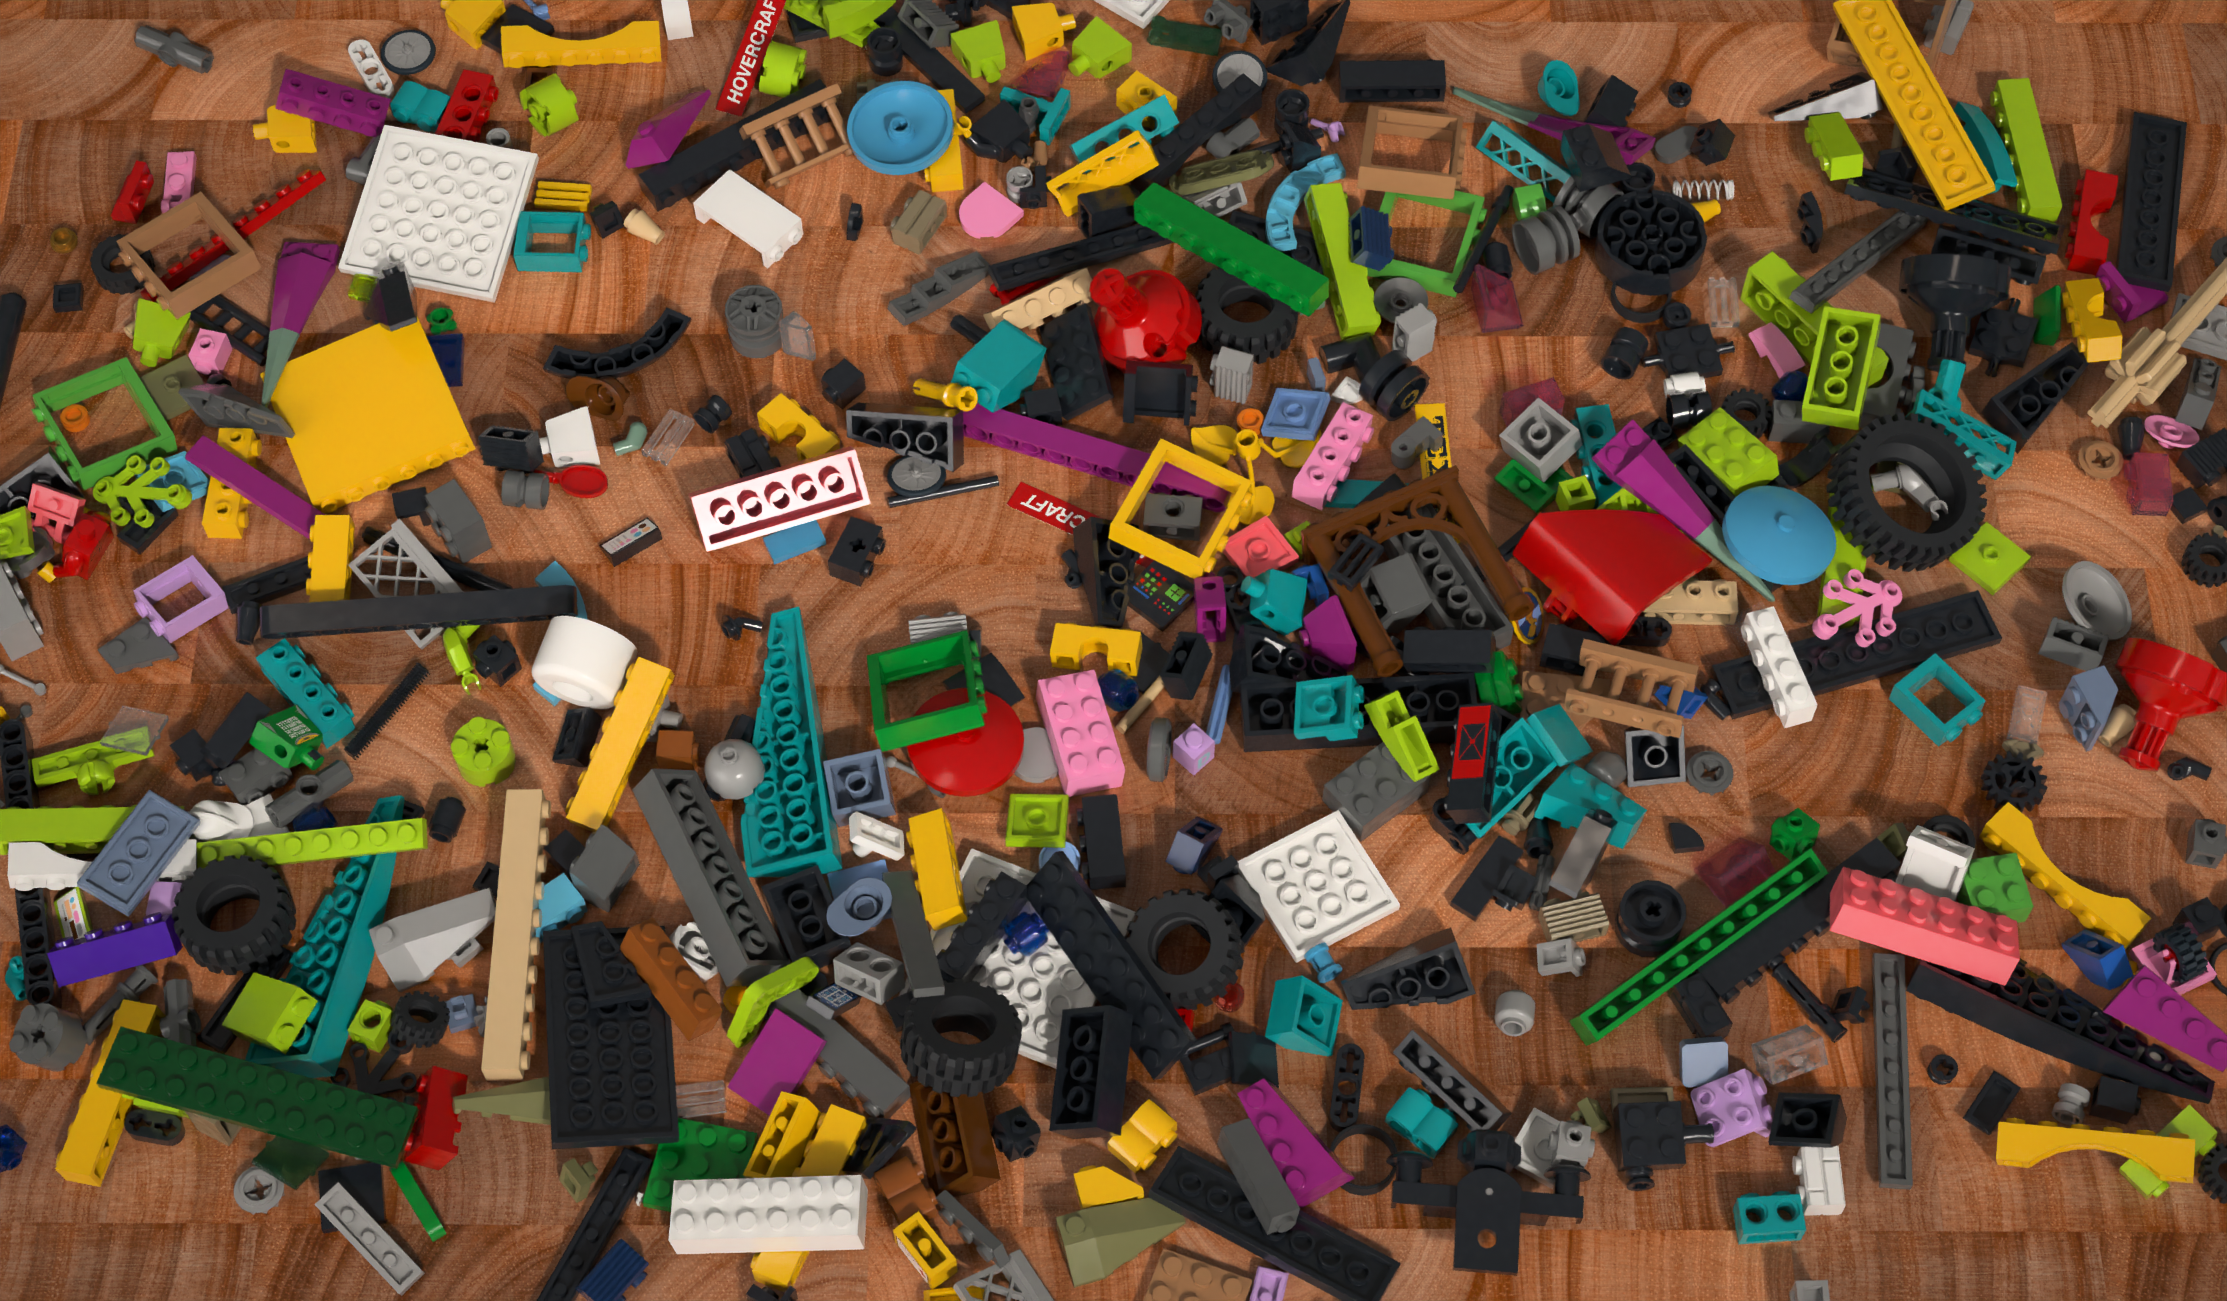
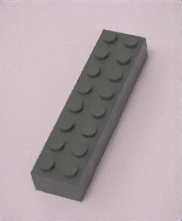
[632,768,791,987]

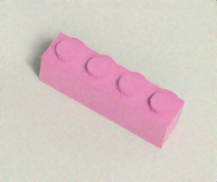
[1292,402,1374,511]

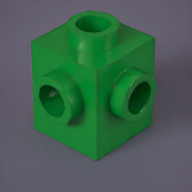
[1769,808,1820,860]

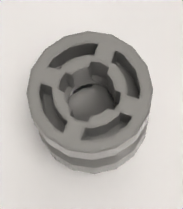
[1006,166,1033,203]
[2052,1083,2091,1126]

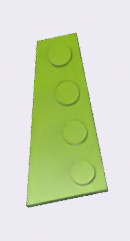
[784,0,880,48]

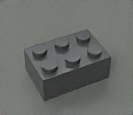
[1322,742,1430,842]

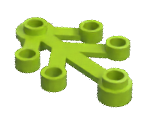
[93,455,192,528]

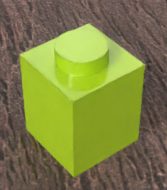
[1555,475,1596,511]

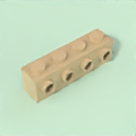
[983,268,1092,331]
[1639,578,1738,626]

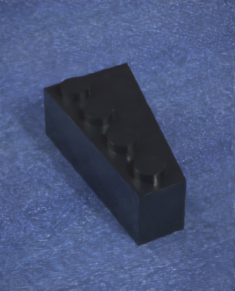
[1981,342,2090,454]

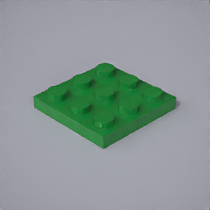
[642,1118,758,1212]

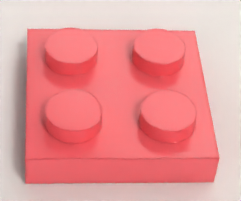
[1223,516,1299,579]

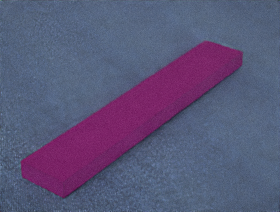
[185,435,326,540]

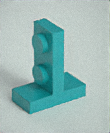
[1000,86,1071,146]

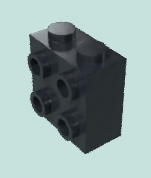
[1250,0,1309,45]

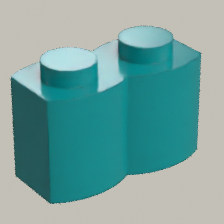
[390,81,451,132]
[1385,1087,1459,1159]

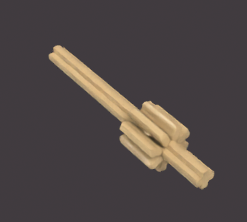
[2087,257,2227,428]

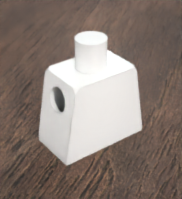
[539,406,600,468]

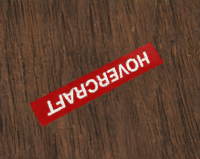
[715,0,787,117]
[1006,482,1154,568]

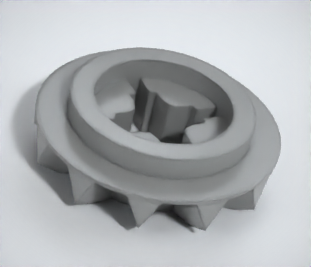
[234,1165,285,1215]

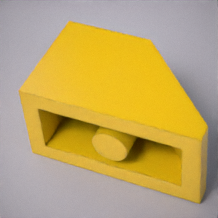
[1073,1165,1144,1210]

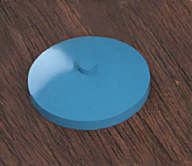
[847,81,954,175]
[1722,486,1836,585]

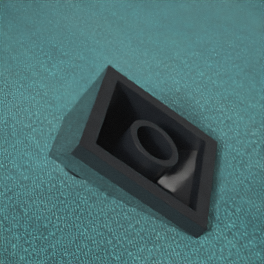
[1624,725,1686,788]
[1190,874,1266,948]
[1768,1092,1847,1148]

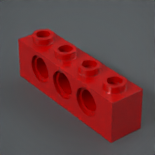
[435,69,499,142]

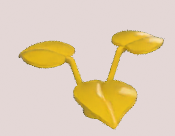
[1191,425,1322,526]

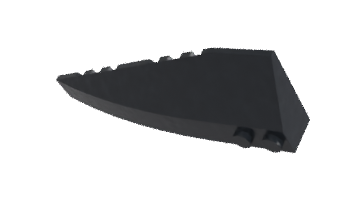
[1906,958,2215,1104]

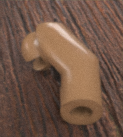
[1020,141,1047,174]

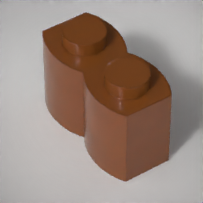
[873,1156,938,1225]

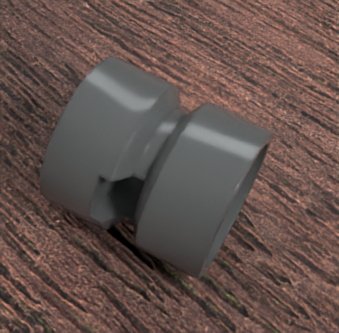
[501,470,550,510]

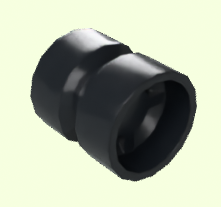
[867,27,903,77]
[1274,89,1310,135]
[1618,162,1655,194]
[1601,327,1649,380]
[1666,391,1712,430]

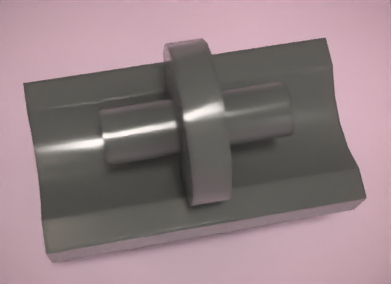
[1204,0,1253,44]

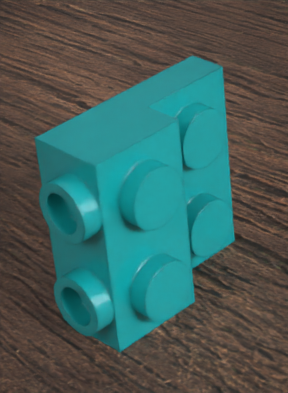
[1294,675,1365,741]

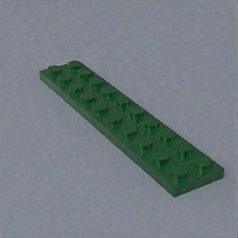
[96,1026,419,1169]

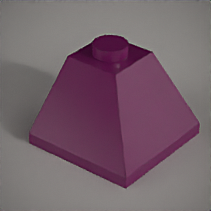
[1299,595,1357,672]

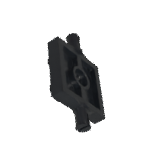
[1968,298,2038,377]
[1641,323,1735,379]

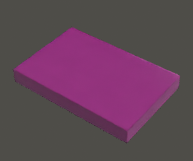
[727,1008,827,1116]

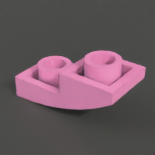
[1748,322,1805,379]

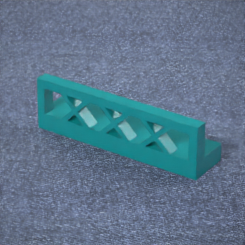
[1476,121,1571,203]
[1905,389,2017,480]

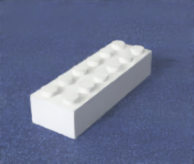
[668,1175,868,1254]

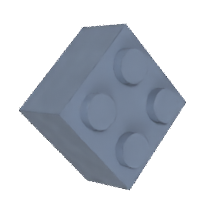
[823,749,896,827]

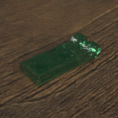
[1147,16,1223,56]

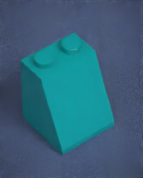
[951,319,1047,413]

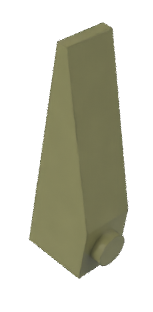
[1056,1198,1186,1288]

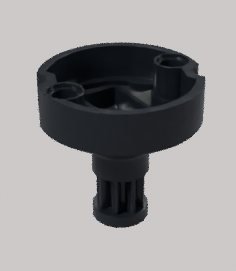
[1899,254,2011,373]

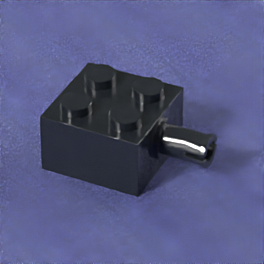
[1613,1101,1714,1172]

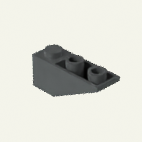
[2175,358,2222,430]

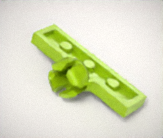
[32,728,155,795]

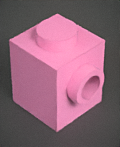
[189,328,232,375]

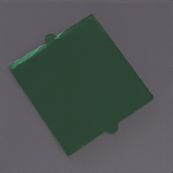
[252,1136,329,1190]

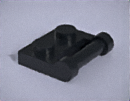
[1178,1022,1234,1096]

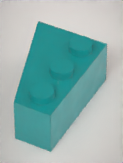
[1534,762,1647,849]

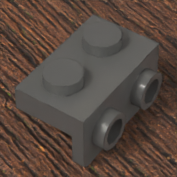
[218,748,293,806]

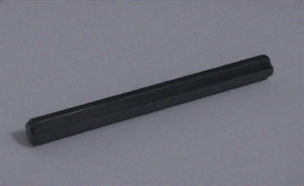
[362,526,513,591]

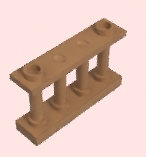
[739,83,854,189]
[1564,639,1699,738]

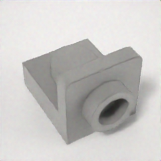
[1537,938,1586,977]

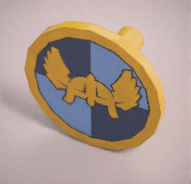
[1504,587,1544,644]

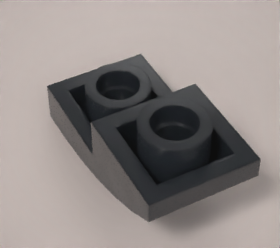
[1797,191,1823,254]

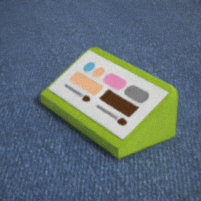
[54,887,93,940]

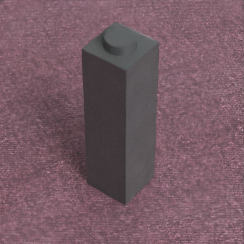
[1217,1118,1300,1235]

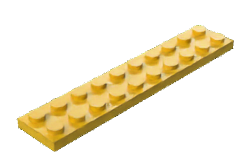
[1833,0,1995,211]

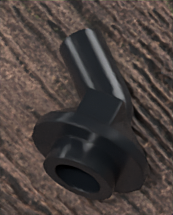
[721,615,763,641]

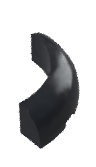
[543,307,692,379]

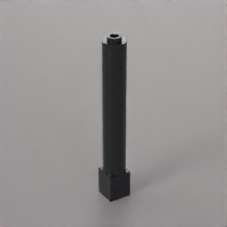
[0,292,27,409]

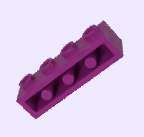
[275,69,391,137]

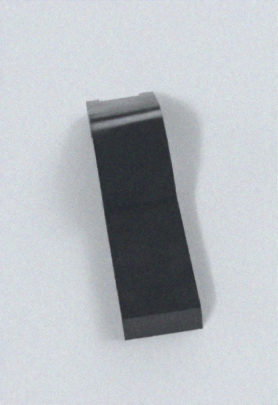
[1765,427,1843,490]

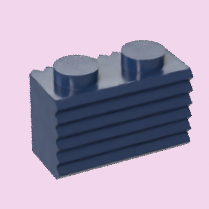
[1348,206,1394,271]
[575,1239,649,1301]

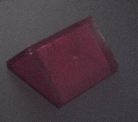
[1471,264,1524,333]
[1694,837,1775,907]

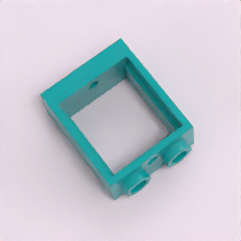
[513,211,591,272]
[1889,653,1986,747]

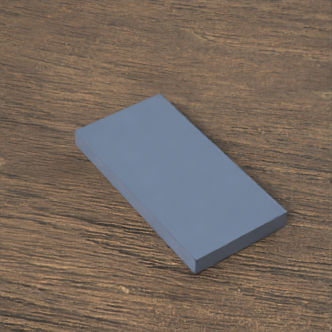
[77,790,200,917]

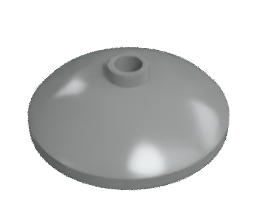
[2062,561,2132,642]

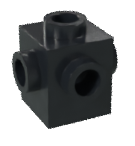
[473,635,522,687]
[991,1106,1041,1162]

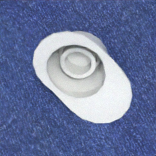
[188,800,254,843]

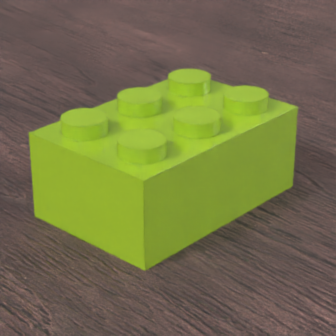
[1678,407,1779,497]

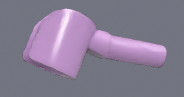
[1310,118,1345,142]

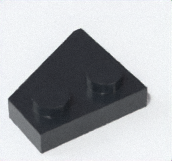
[842,1117,917,1179]

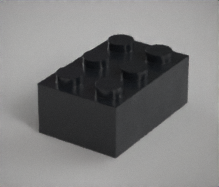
[761,865,851,969]

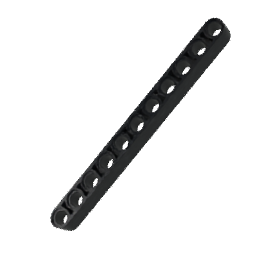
[260,585,578,639]
[0,719,62,1008]

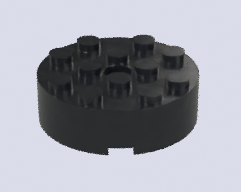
[1594,190,1707,296]

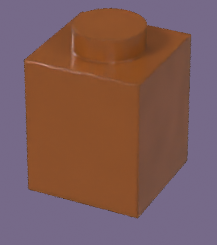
[656,730,701,770]

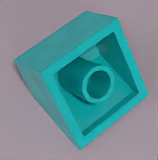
[1265,975,1343,1057]

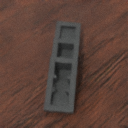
[887,251,990,326]

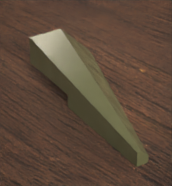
[452,1076,551,1125]

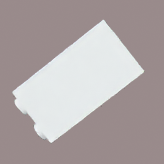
[693,169,803,269]

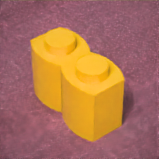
[1108,1099,1178,1174]

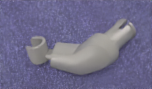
[1870,464,1948,521]

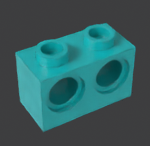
[1733,1191,1806,1245]

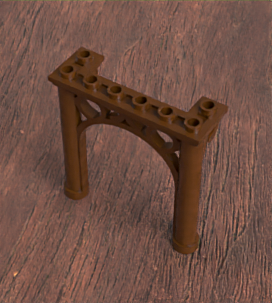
[1301,465,1535,677]

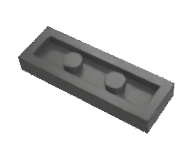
[936,1190,1010,1269]

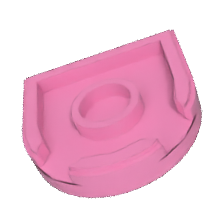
[959,182,1024,239]

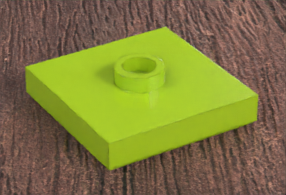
[1949,522,2031,595]
[1005,794,1069,848]

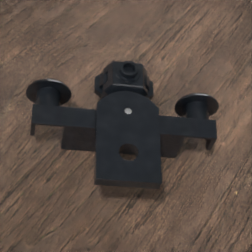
[1386,1129,1591,1276]

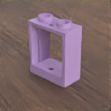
[133,555,229,644]

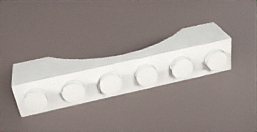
[7,839,197,891]

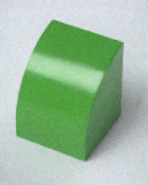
[1512,183,1546,221]

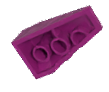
[626,89,712,169]

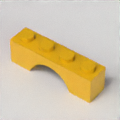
[2061,278,2122,363]

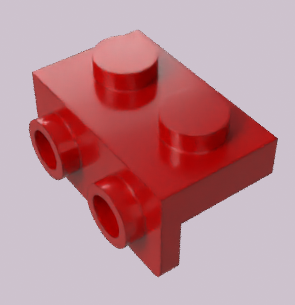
[111,161,154,224]

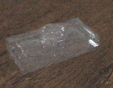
[2006,685,2047,744]

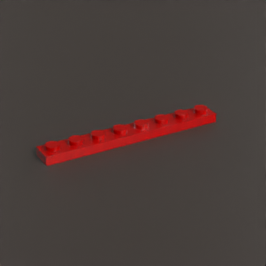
[140,169,326,302]

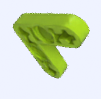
[727,956,819,1048]

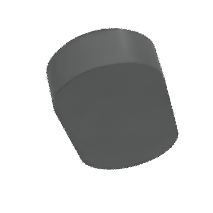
[1654,126,1698,164]

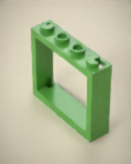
[1367,190,1488,298]
[31,357,178,491]

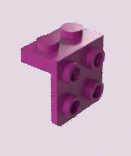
[2095,261,2168,323]

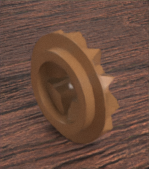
[2077,440,2124,481]

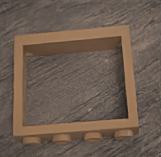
[1827,0,1956,73]
[1357,106,1467,199]
[116,191,262,319]

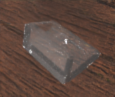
[779,311,816,361]

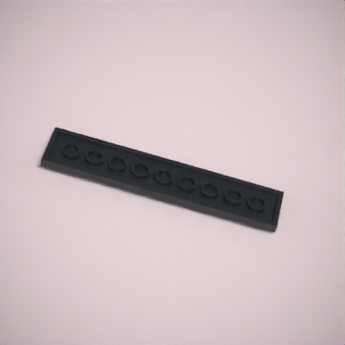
[1710,590,2002,720]

